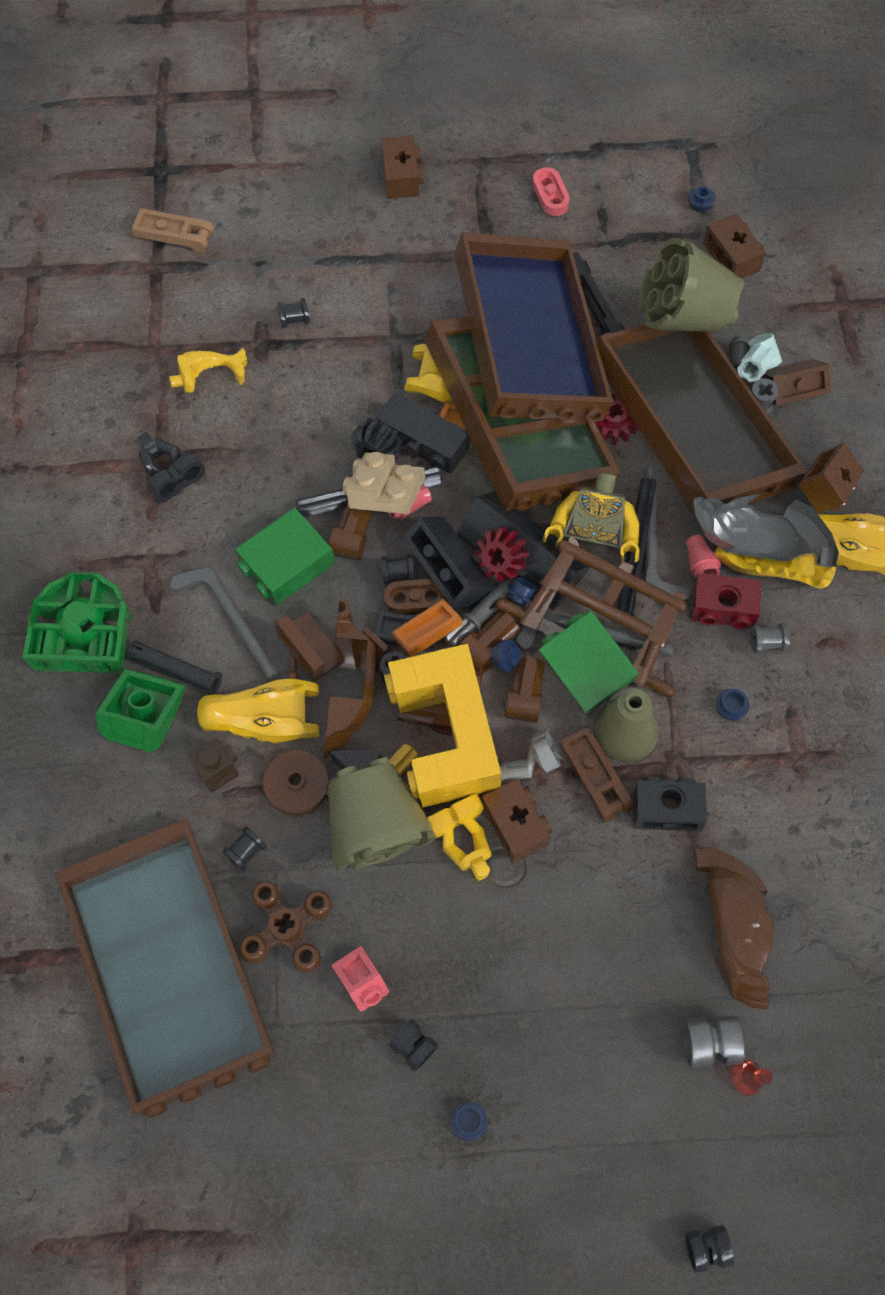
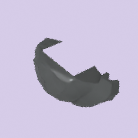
[694,494,839,568]

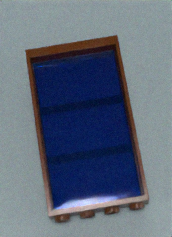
[454,232,613,422]

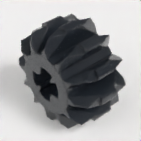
[351,418,403,461]

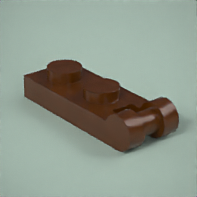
[559,726,634,823]

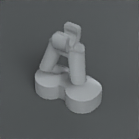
[499,729,561,786]

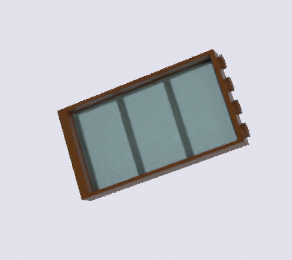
[55,818,277,1119]

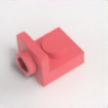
[331,946,389,1011]

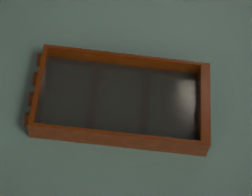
[597,325,807,514]

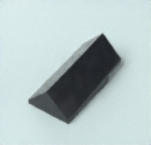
[457,491,591,611]

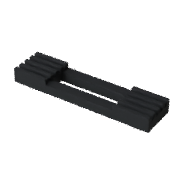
[573,251,625,336]

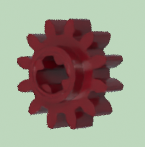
[595,393,638,445]

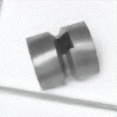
[683,1015,744,1068]

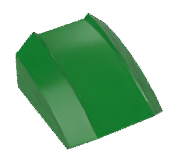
[96,669,186,754]

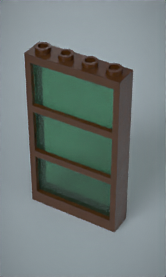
[424,314,621,511]

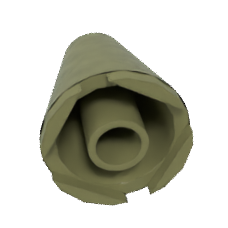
[593,689,659,763]

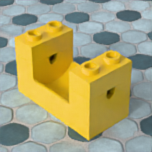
[384,644,501,807]

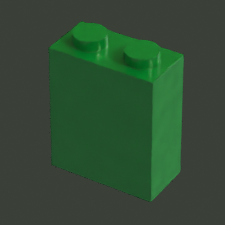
[235,508,335,606]
[539,611,639,715]

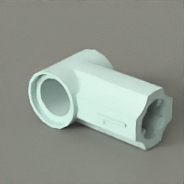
[737,333,782,382]

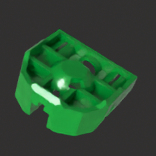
[22,572,131,673]

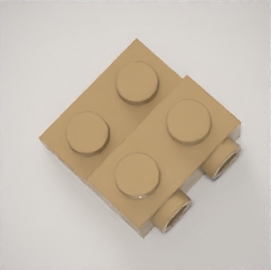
[343,452,426,514]

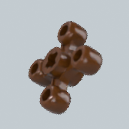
[239,881,332,974]

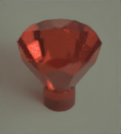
[732,1059,772,1097]

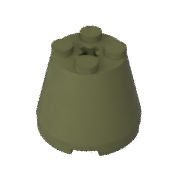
[638,238,744,332]
[328,757,436,873]

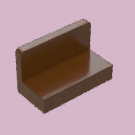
[761,359,831,406]
[276,613,344,682]

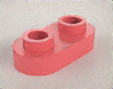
[533,167,570,216]

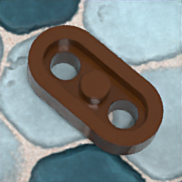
[384,579,446,614]

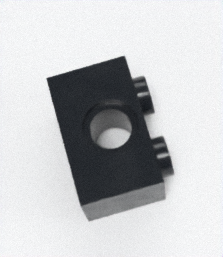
[634,777,707,832]

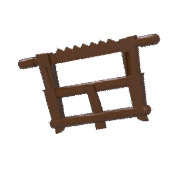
[496,535,687,697]

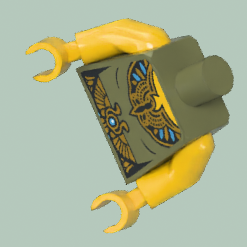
[543,471,639,562]

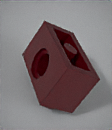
[691,573,762,629]

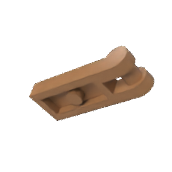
[131,208,214,253]

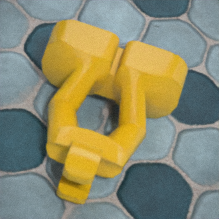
[428,794,492,881]

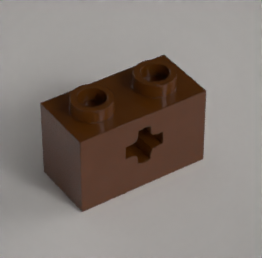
[381,135,424,199]
[703,213,766,279]
[798,442,864,514]
[482,779,552,864]

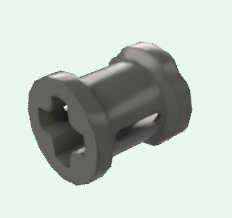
[751,379,779,415]
[750,623,790,653]

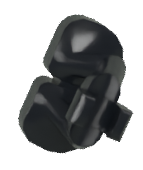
[137,432,205,503]

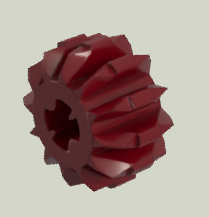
[474,526,530,581]

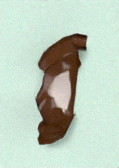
[323,598,376,758]
[693,847,775,1010]

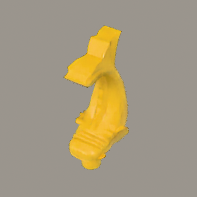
[169,348,247,393]

